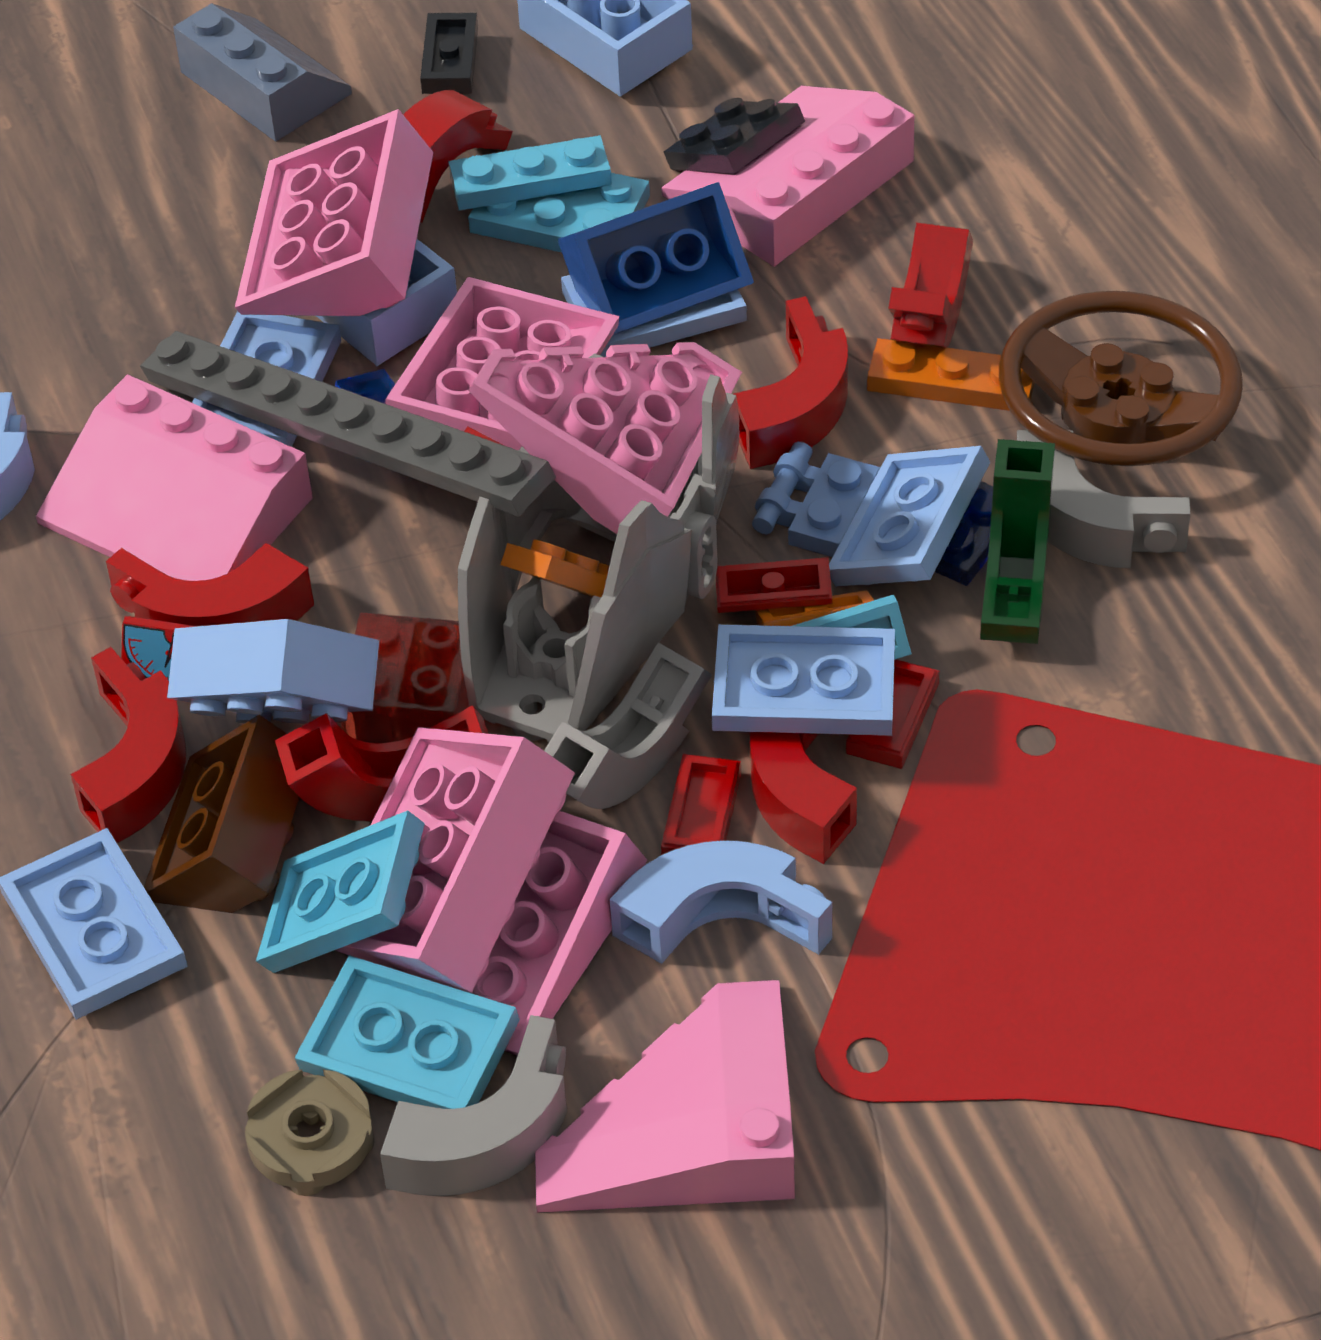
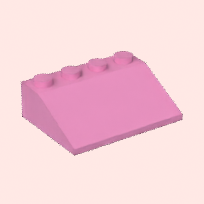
[661,86,915,267]
[235,109,433,316]
[386,277,619,451]
[36,374,313,581]
[335,727,575,993]

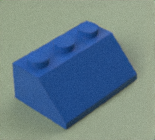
[557,182,754,335]

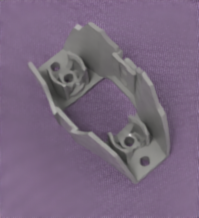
[458,354,739,742]

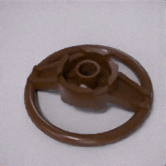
[999,291,1243,466]

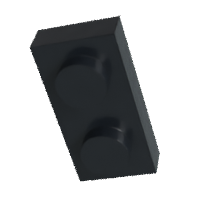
[420,13,478,94]

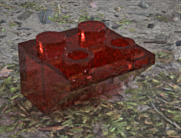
[341,613,464,743]

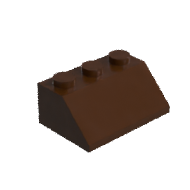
[144,714,301,913]

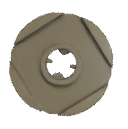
[245,1069,375,1196]

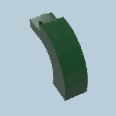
[980,439,1055,644]

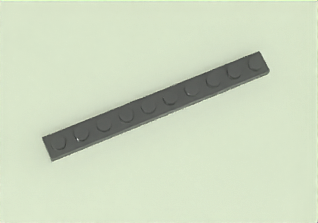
[140,331,556,517]

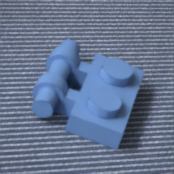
[752,442,880,557]

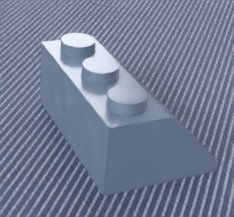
[173,3,352,142]

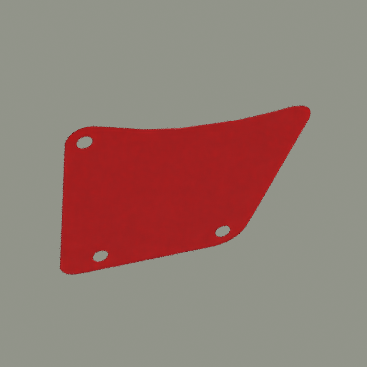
[815,689,1321,1150]

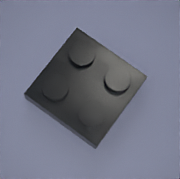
[663,97,805,174]

